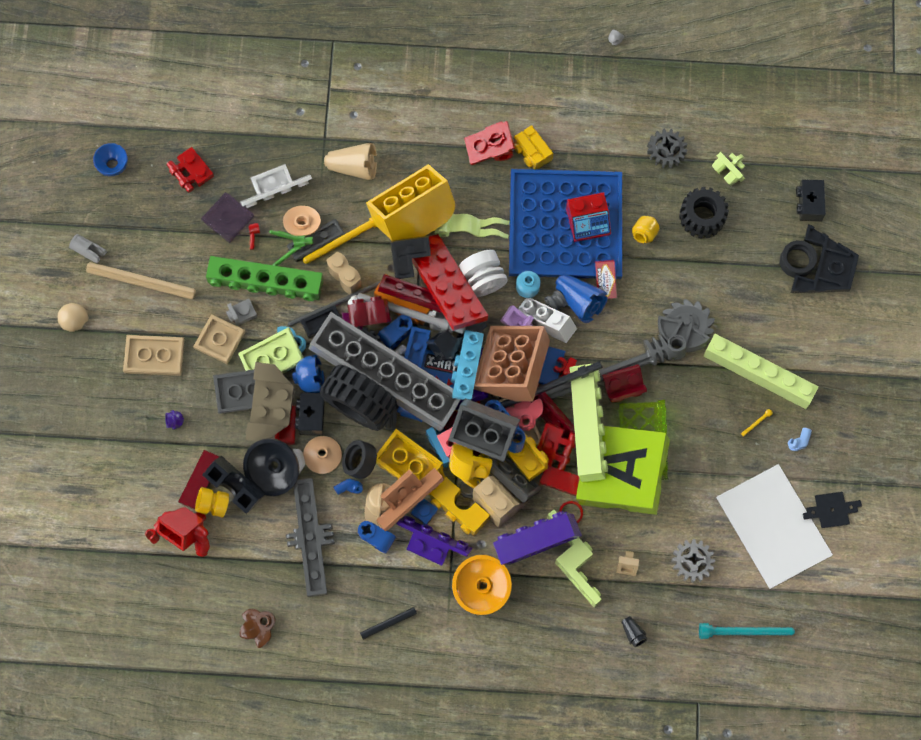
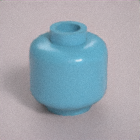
[516,271,541,298]

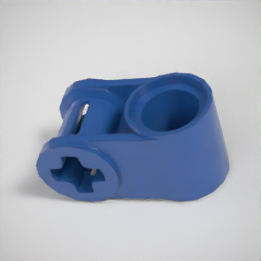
[377,315,413,350]
[358,521,396,554]

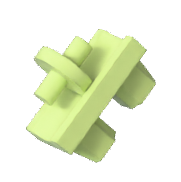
[712,152,745,186]

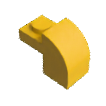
[449,443,492,481]

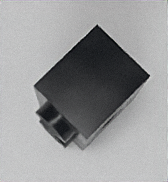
[796,179,826,222]
[295,393,325,436]

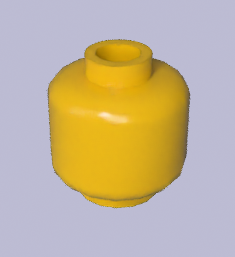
[632,216,660,243]

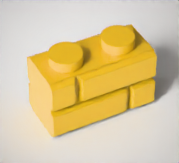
[514,126,554,170]

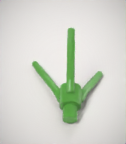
[269,230,313,266]

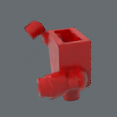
[145,507,210,557]

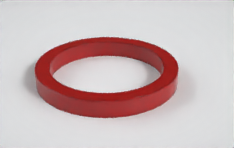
[559,501,583,524]

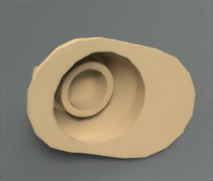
[365,483,391,528]

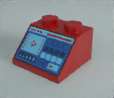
[566,192,611,242]

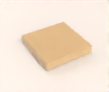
[193,314,245,365]

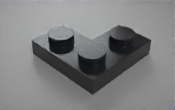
[390,236,431,279]

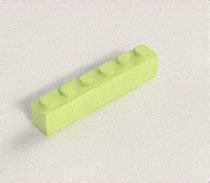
[704,334,818,409]
[570,363,608,482]

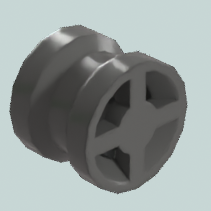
[544,290,567,310]

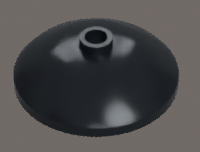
[243,438,299,496]

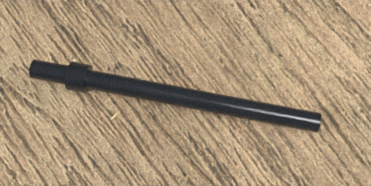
[500,361,603,408]

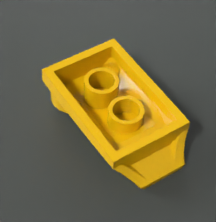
[376,429,445,495]

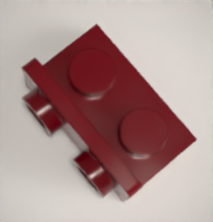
[602,364,647,402]

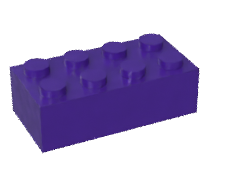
[493,511,582,565]

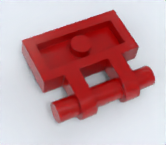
[166,147,214,193]
[537,422,576,471]

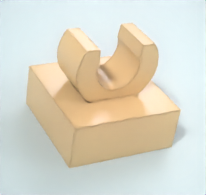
[616,551,639,576]

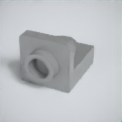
[226,299,257,326]

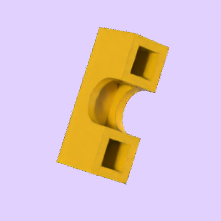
[430,477,490,536]

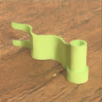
[435,214,510,239]

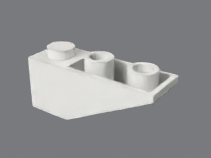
[518,298,577,343]

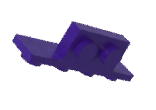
[396,516,472,566]

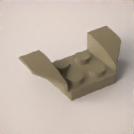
[245,362,294,441]

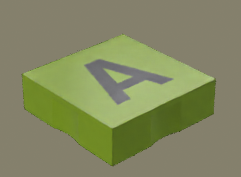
[576,426,670,515]

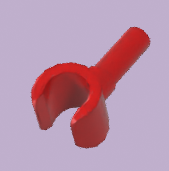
[249,223,260,250]

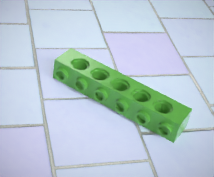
[206,256,323,301]

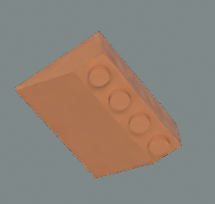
[474,326,550,401]

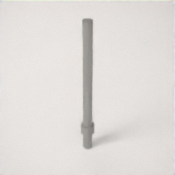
[357,293,465,334]

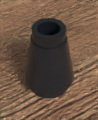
[621,616,648,647]

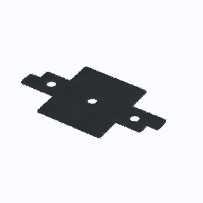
[803,492,862,528]

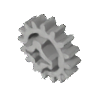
[671,539,715,583]

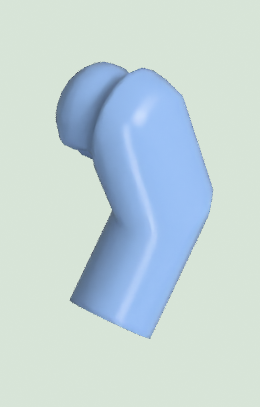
[788,428,812,451]

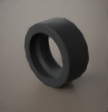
[779,240,817,278]
[342,440,377,479]

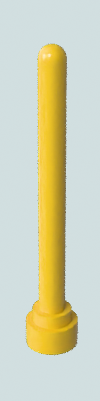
[303,217,376,264]

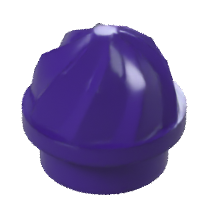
[165,410,184,430]

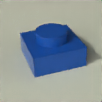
[411,499,438,525]

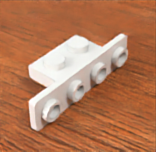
[240,164,312,208]

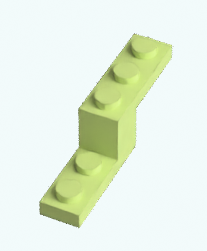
[547,510,602,607]

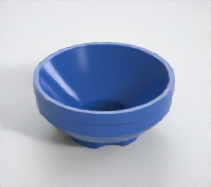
[93,143,128,176]

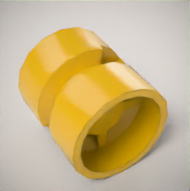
[195,487,229,518]

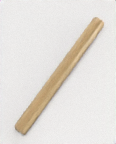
[86,262,196,299]

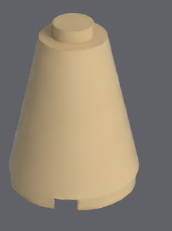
[324,143,377,180]

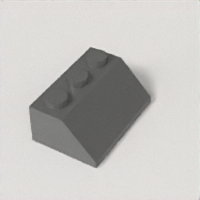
[448,398,520,461]

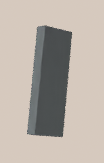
[287,219,345,262]

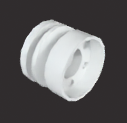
[459,250,508,297]

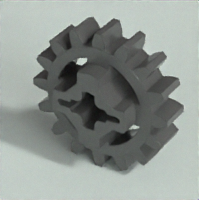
[647,128,688,168]

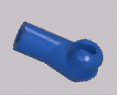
[333,479,363,495]

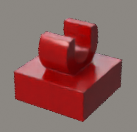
[553,357,577,378]

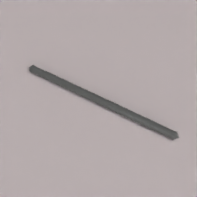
[288,281,381,326]

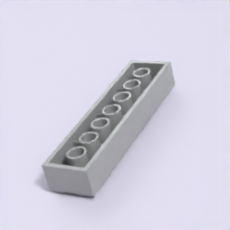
[309,312,460,431]

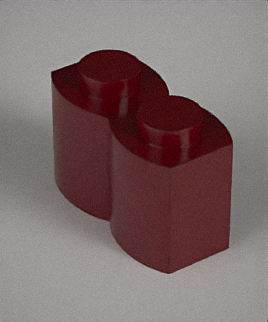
[347,296,391,327]

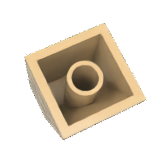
[473,476,528,529]

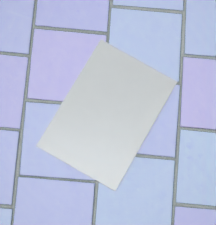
[716,464,833,589]

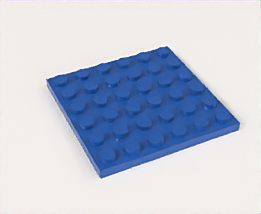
[509,169,622,279]

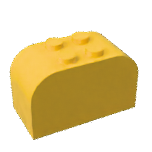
[366,164,455,241]

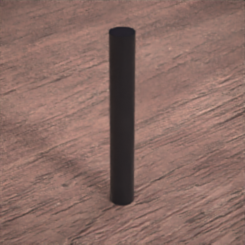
[360,607,417,640]

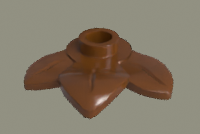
[239,609,275,648]

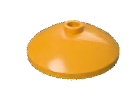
[452,555,512,615]

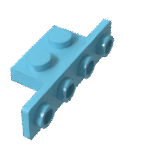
[451,330,484,400]

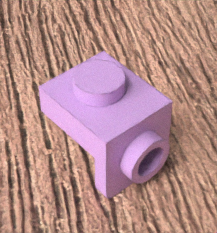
[500,305,534,326]

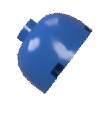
[292,354,325,393]

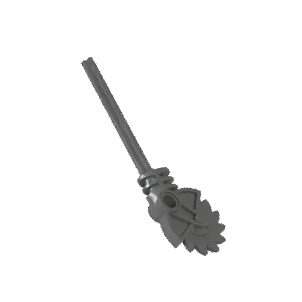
[545,299,715,400]

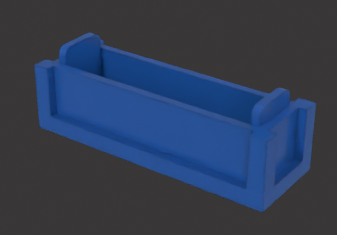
[404,326,431,369]

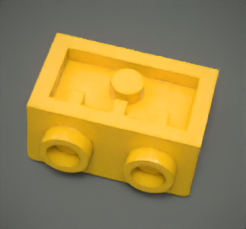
[507,434,549,482]

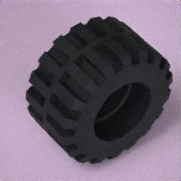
[679,187,729,239]

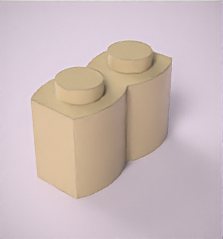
[327,252,362,294]

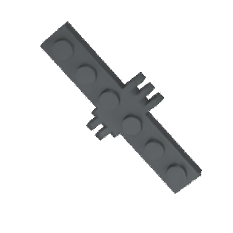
[286,478,335,597]

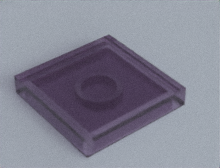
[201,192,254,243]

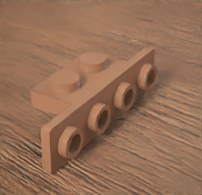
[376,468,444,531]

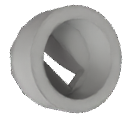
[608,30,624,45]

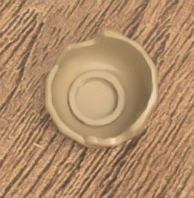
[58,303,89,332]

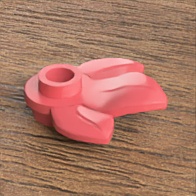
[506,399,543,431]

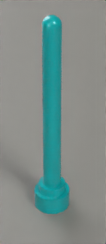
[699,623,795,639]

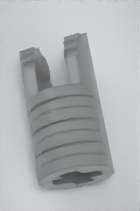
[69,234,107,263]

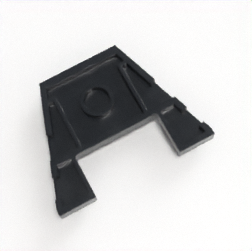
[790,224,859,293]

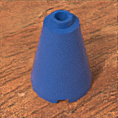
[555,274,608,323]

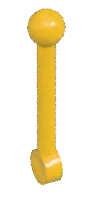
[741,409,773,437]

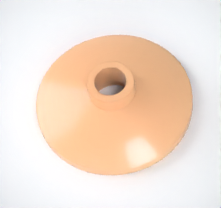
[283,206,321,236]
[303,436,342,474]

